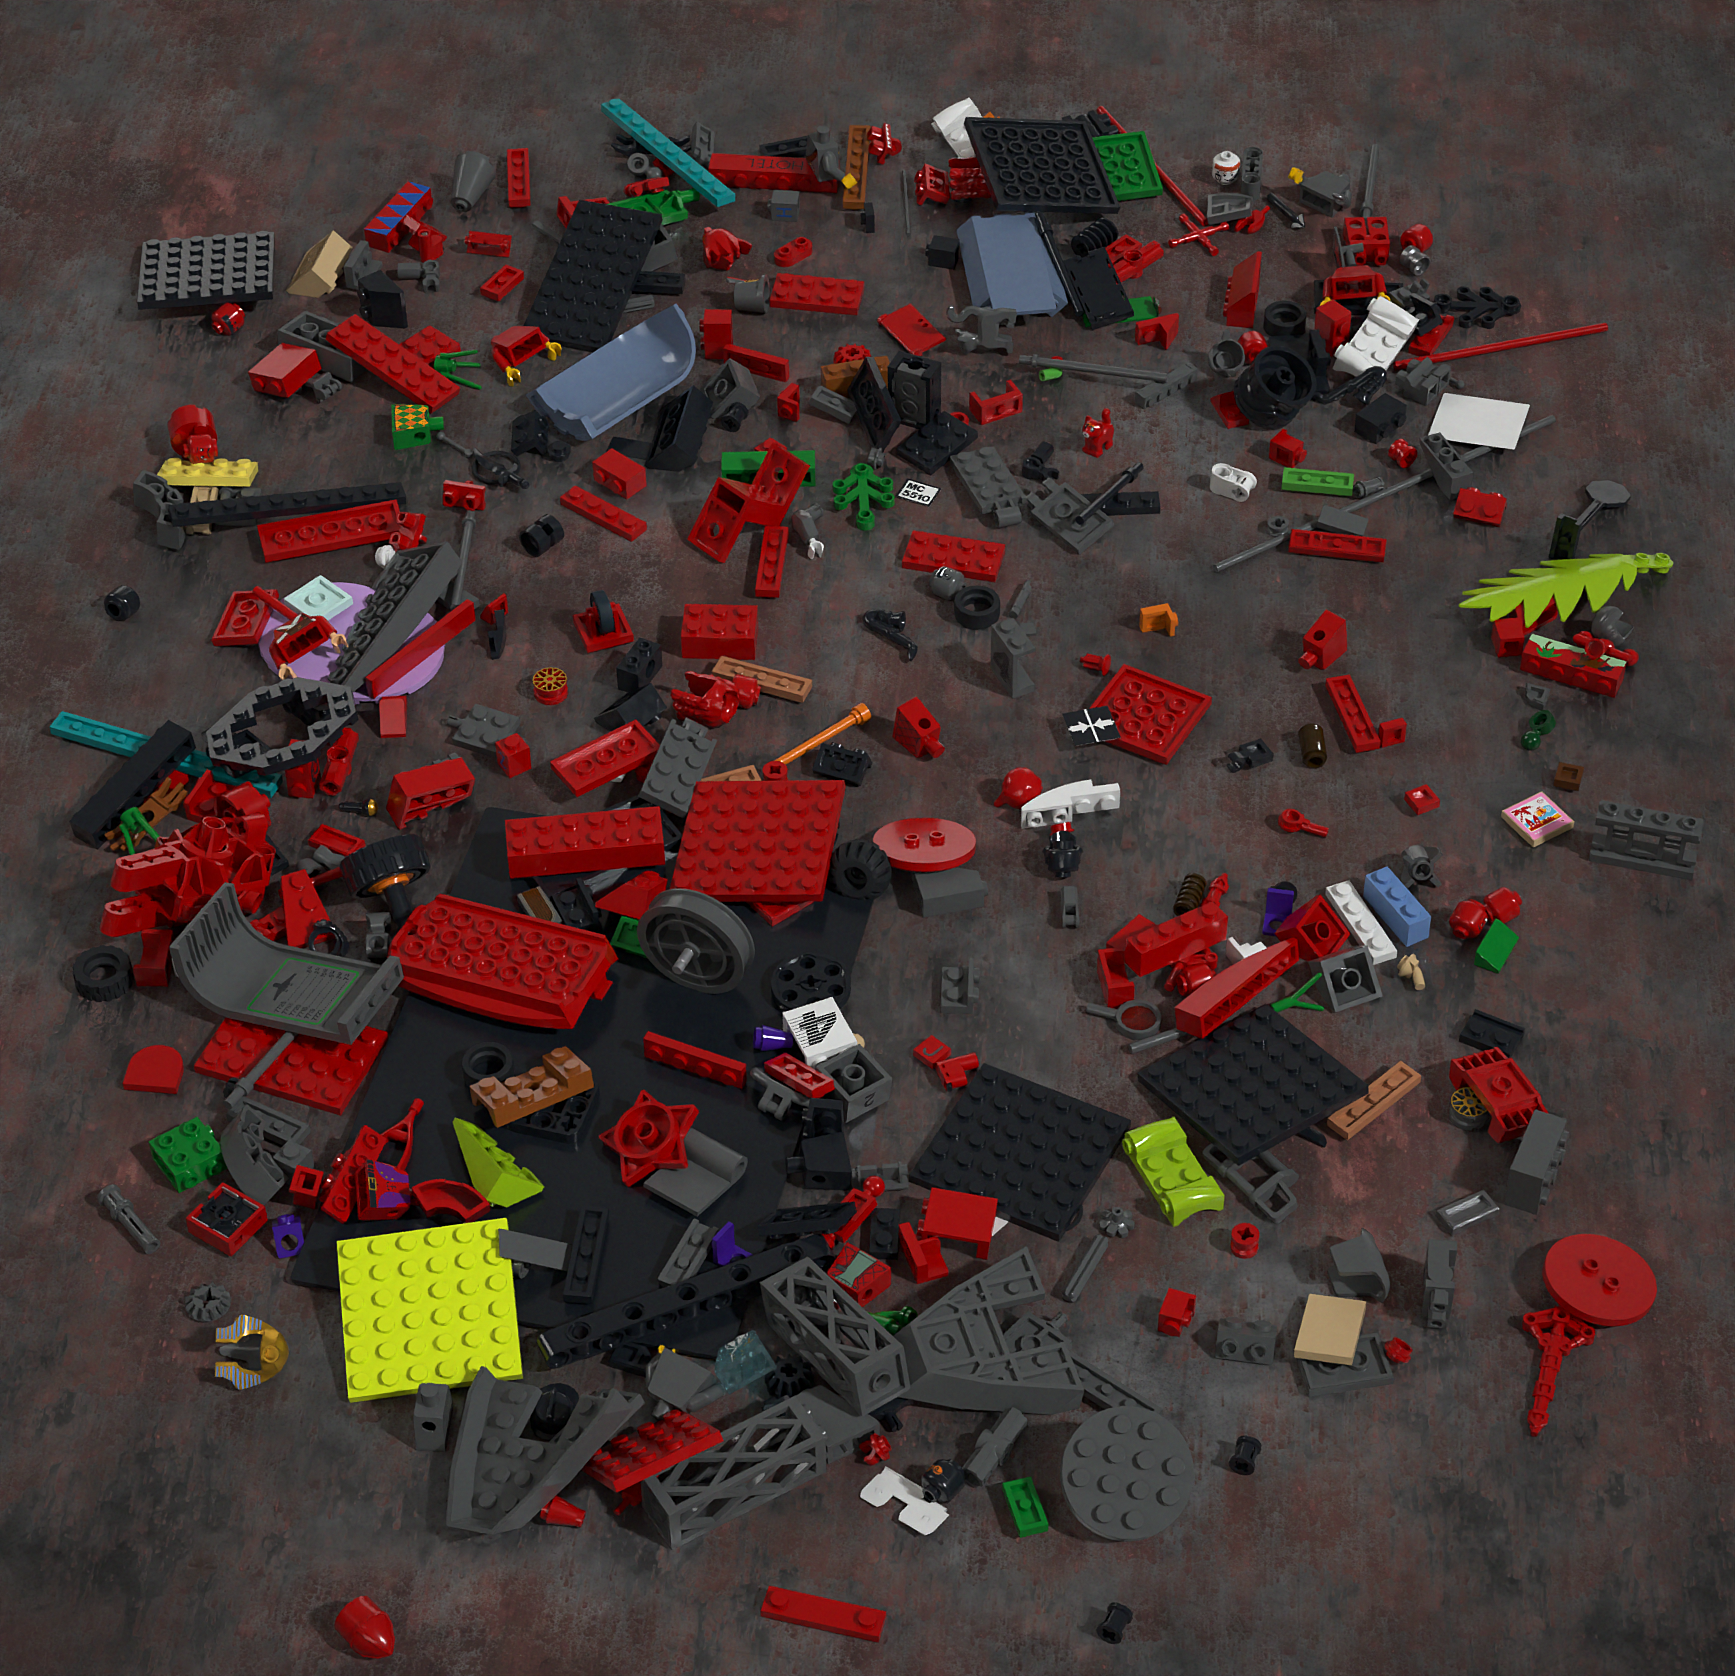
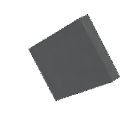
[1294,1332,1394,1397]

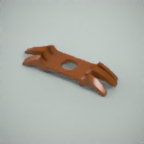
[104,777,187,851]

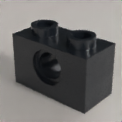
[616,637,663,692]

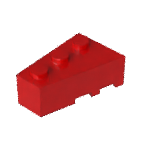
[386,757,475,830]

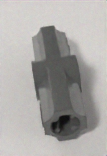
[962,1407,1027,1488]

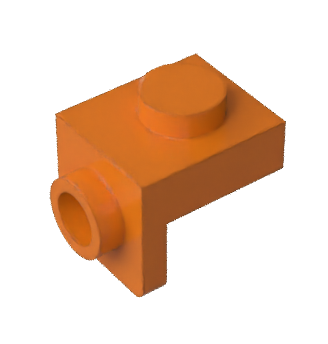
[1139,603,1178,637]

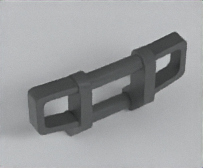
[1203,1143,1299,1224]

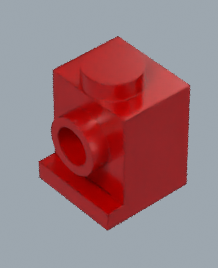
[1269,429,1307,468]
[289,1165,324,1209]
[1158,1288,1197,1337]

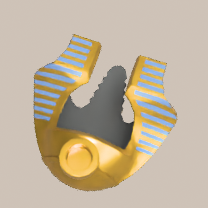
[215,1315,289,1390]

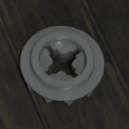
[185,1281,231,1322]

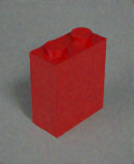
[248,343,322,398]

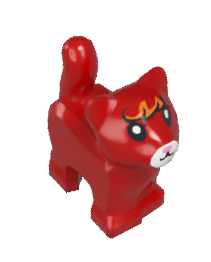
[1082,408,1114,458]

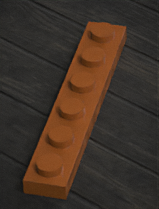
[843,125,871,210]

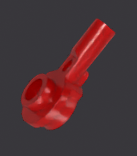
[1278,809,1329,838]

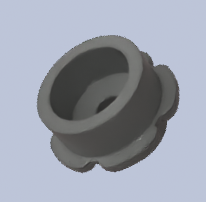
[867,447,886,470]

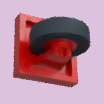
[573,590,634,653]

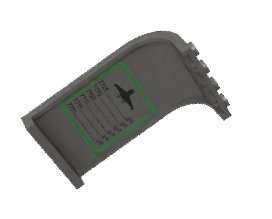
[169,882,404,1045]

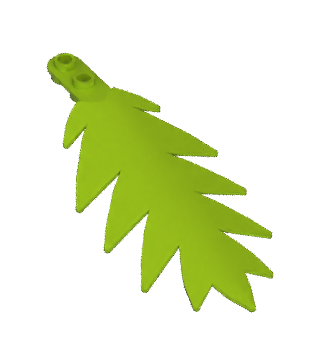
[1459,553,1673,628]

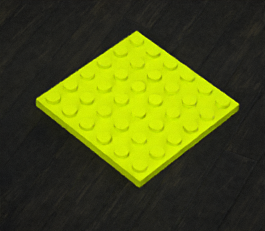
[337,1218,523,1403]

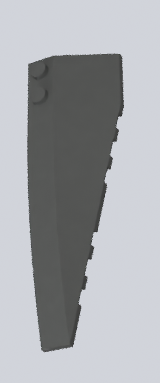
[313,541,463,711]

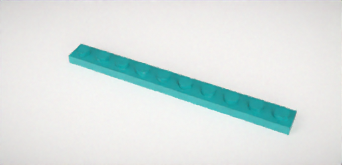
[601,98,735,207]
[49,711,283,798]

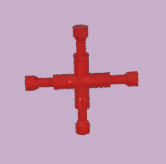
[1168,214,1229,256]

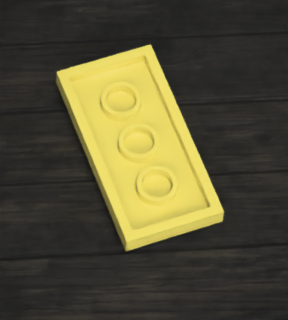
[157,458,258,487]

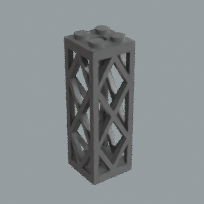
[760,1257,911,1417]
[640,1396,828,1550]

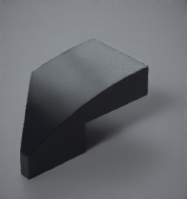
[488,609,506,660]

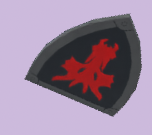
[1332,226,1364,268]

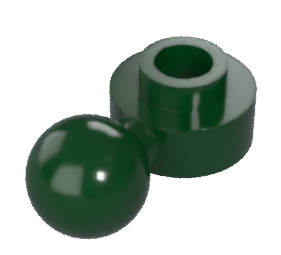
[1521,710,1556,750]

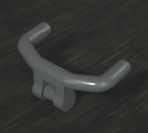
[750,1067,810,1121]

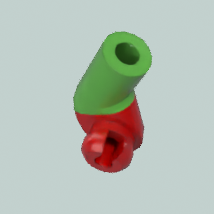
[1039,356,1063,381]

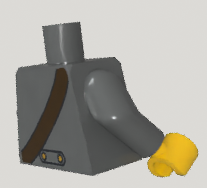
[806,126,857,189]

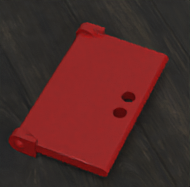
[877,304,946,356]

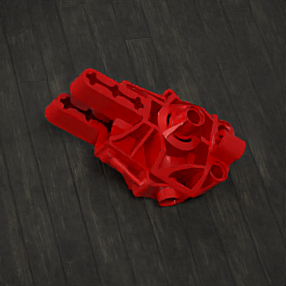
[99,812,276,937]

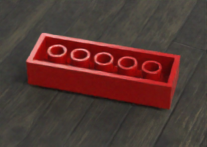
[505,806,665,878]

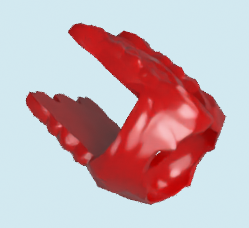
[948,156,991,200]
[670,671,740,728]

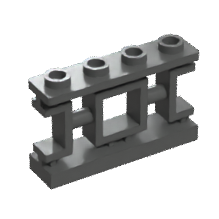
[1589,800,1704,880]

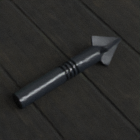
[1267,193,1305,228]

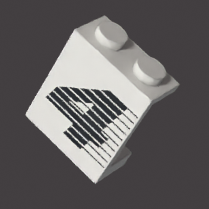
[782,997,857,1070]

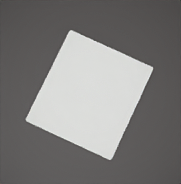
[1428,393,1530,450]

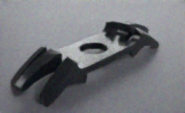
[611,134,691,157]

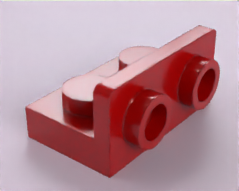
[914,163,950,206]
[183,769,236,823]

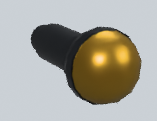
[339,799,378,816]

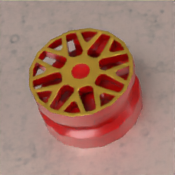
[532,667,568,705]

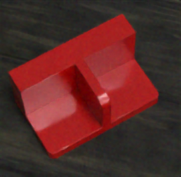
[898,1222,948,1284]

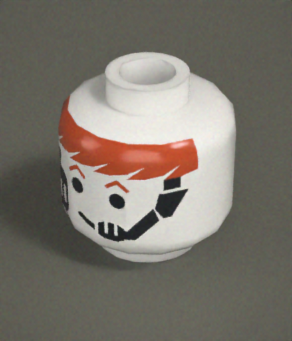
[1212,151,1240,185]

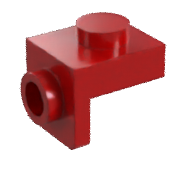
[777,382,800,422]

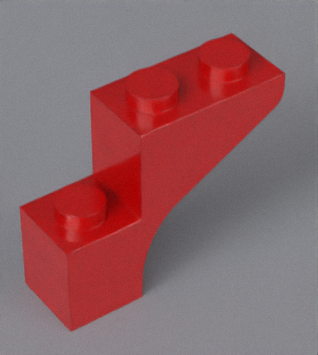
[1491,595,1558,657]

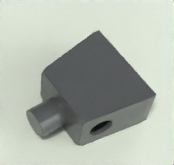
[413,1383,453,1452]

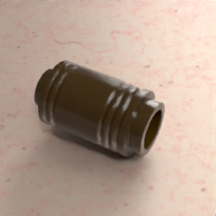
[1298,723,1327,769]

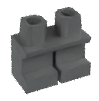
[1395,357,1451,406]

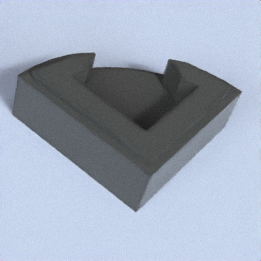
[1525,683,1551,710]

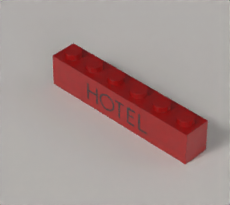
[708,153,840,193]

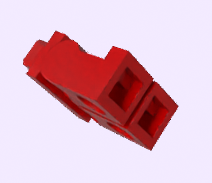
[1343,217,1390,266]

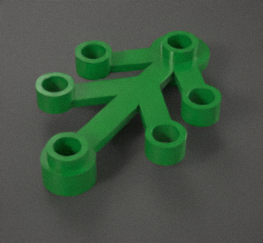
[832,463,895,531]

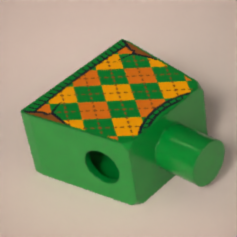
[391,404,444,450]

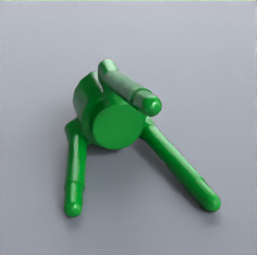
[434,350,482,390]
[119,807,159,855]

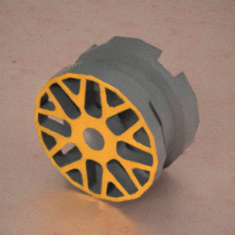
[1449,1087,1488,1131]

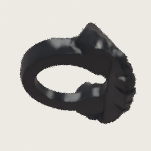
[308,919,349,957]

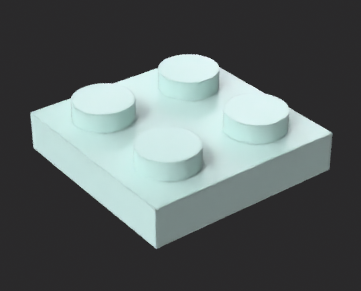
[284,575,353,620]

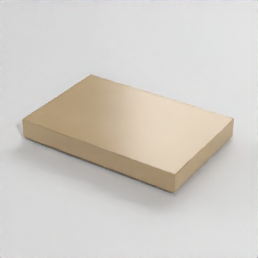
[1294,1294,1366,1365]

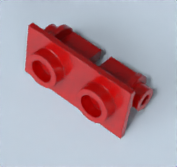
[465,231,512,257]

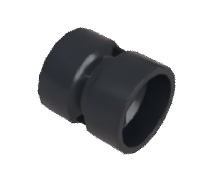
[519,514,564,557]

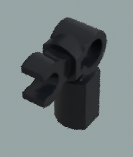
[1022,441,1059,482]

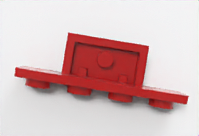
[319,1125,386,1224]

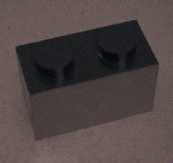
[1354,393,1407,444]

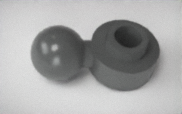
[627,153,663,179]

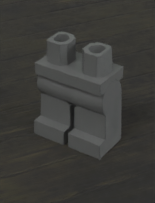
[1421,1239,1457,1328]

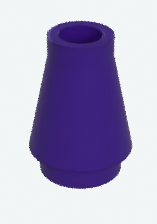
[753,1025,793,1052]

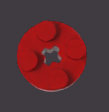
[167,405,217,461]
[214,781,271,827]

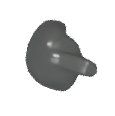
[1208,329,1245,377]

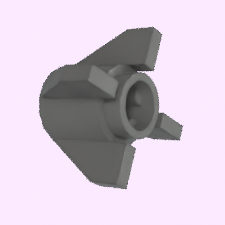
[1400,845,1443,889]

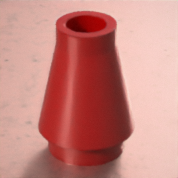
[540,1495,586,1528]

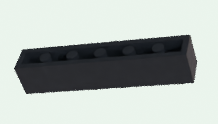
[69,720,196,850]

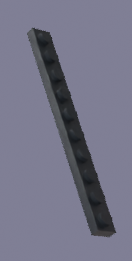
[168,482,406,527]

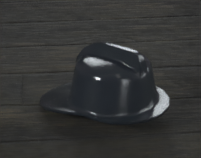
[530,1383,579,1441]

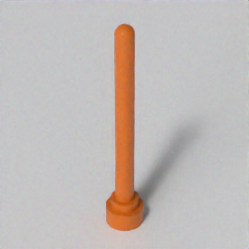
[774,703,871,765]

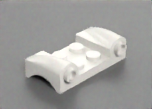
[931,98,982,158]
[1333,296,1419,377]

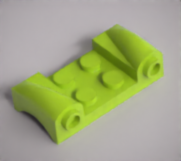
[1122,1117,1225,1227]

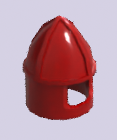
[334,1596,395,1659]

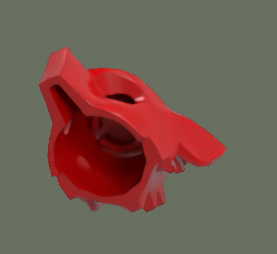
[702,227,752,271]

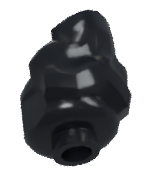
[1042,831,1083,877]

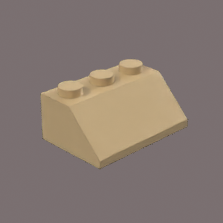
[286,230,353,298]

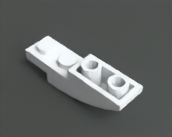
[1021,779,1120,829]

